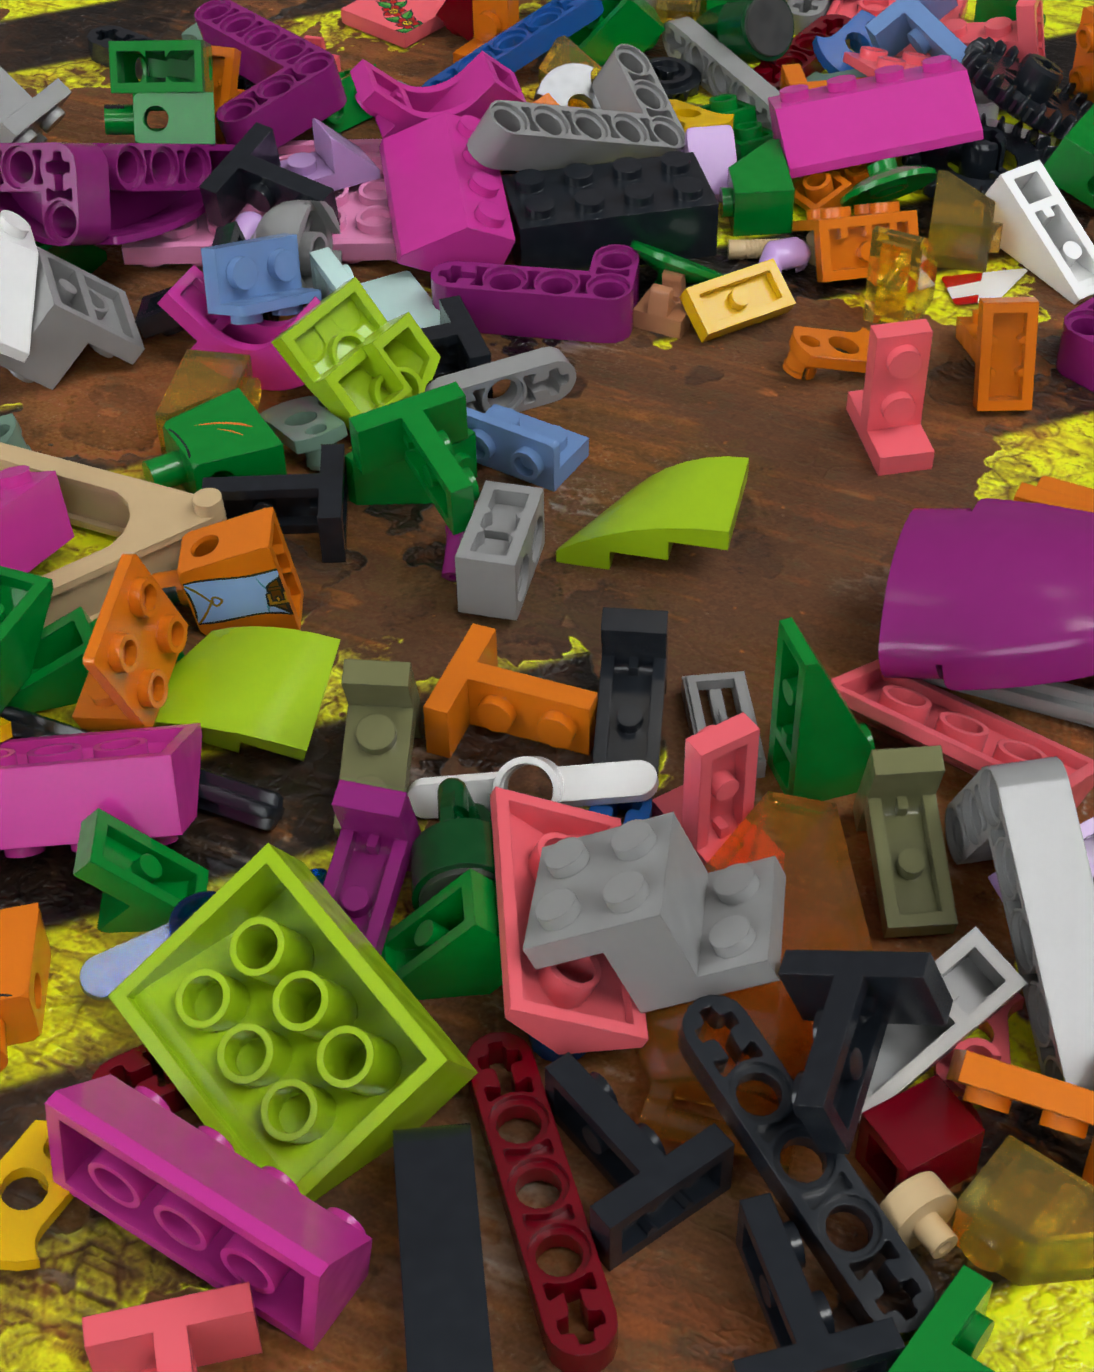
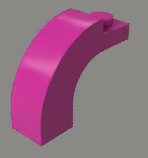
[350,51,526,138]
[157,265,321,391]

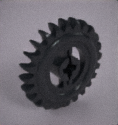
[962,37,1094,140]
[902,113,1058,211]

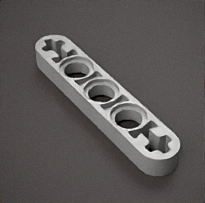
[662,16,780,130]

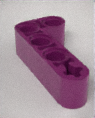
[431,244,639,343]

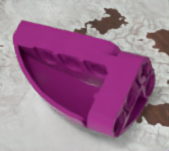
[0,142,236,246]
[878,498,1094,690]

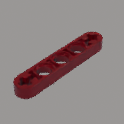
[467,1032,618,1372]

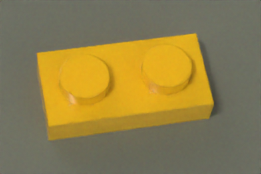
[679,258,796,343]

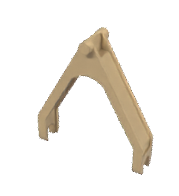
[0,442,227,628]

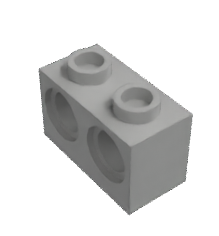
[455,480,545,621]

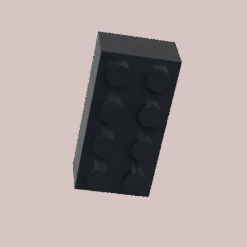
[501,151,719,271]

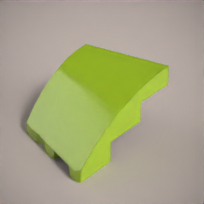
[271,277,441,430]
[556,456,749,570]
[153,626,340,761]

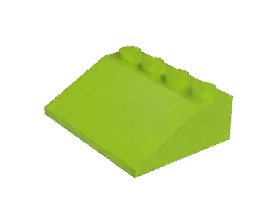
[108,843,478,1201]

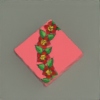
[341,0,446,49]

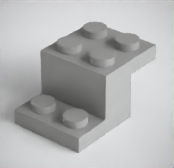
[0,66,72,143]
[0,246,145,390]
[523,812,786,1013]

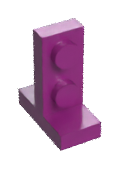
[323,779,422,955]

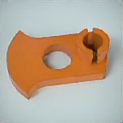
[782,326,870,380]

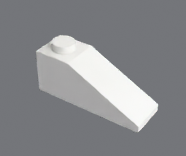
[975,160,1094,305]
[0,210,39,363]

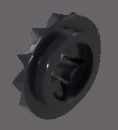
[649,57,701,102]

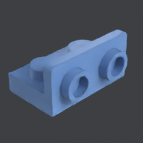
[201,233,322,325]
[467,404,589,492]

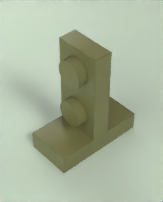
[333,659,424,837]
[853,745,958,938]

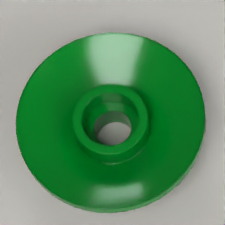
[840,158,937,209]
[630,240,723,285]

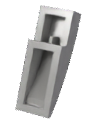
[859,926,1027,1124]

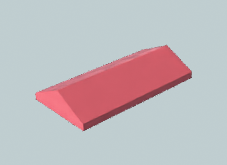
[832,659,1094,809]
[490,787,649,1055]

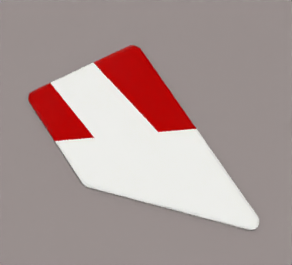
[942,268,1028,305]

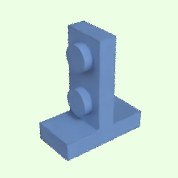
[865,0,972,83]

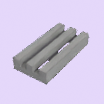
[681,671,766,778]

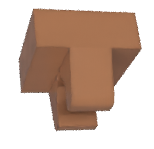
[633,269,692,339]

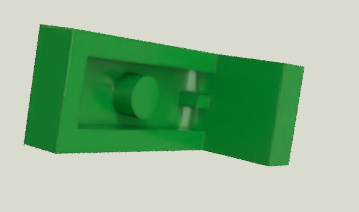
[349,381,480,535]

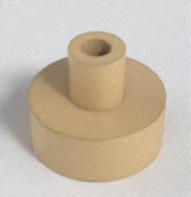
[879,1171,958,1259]

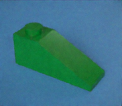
[767,617,875,808]

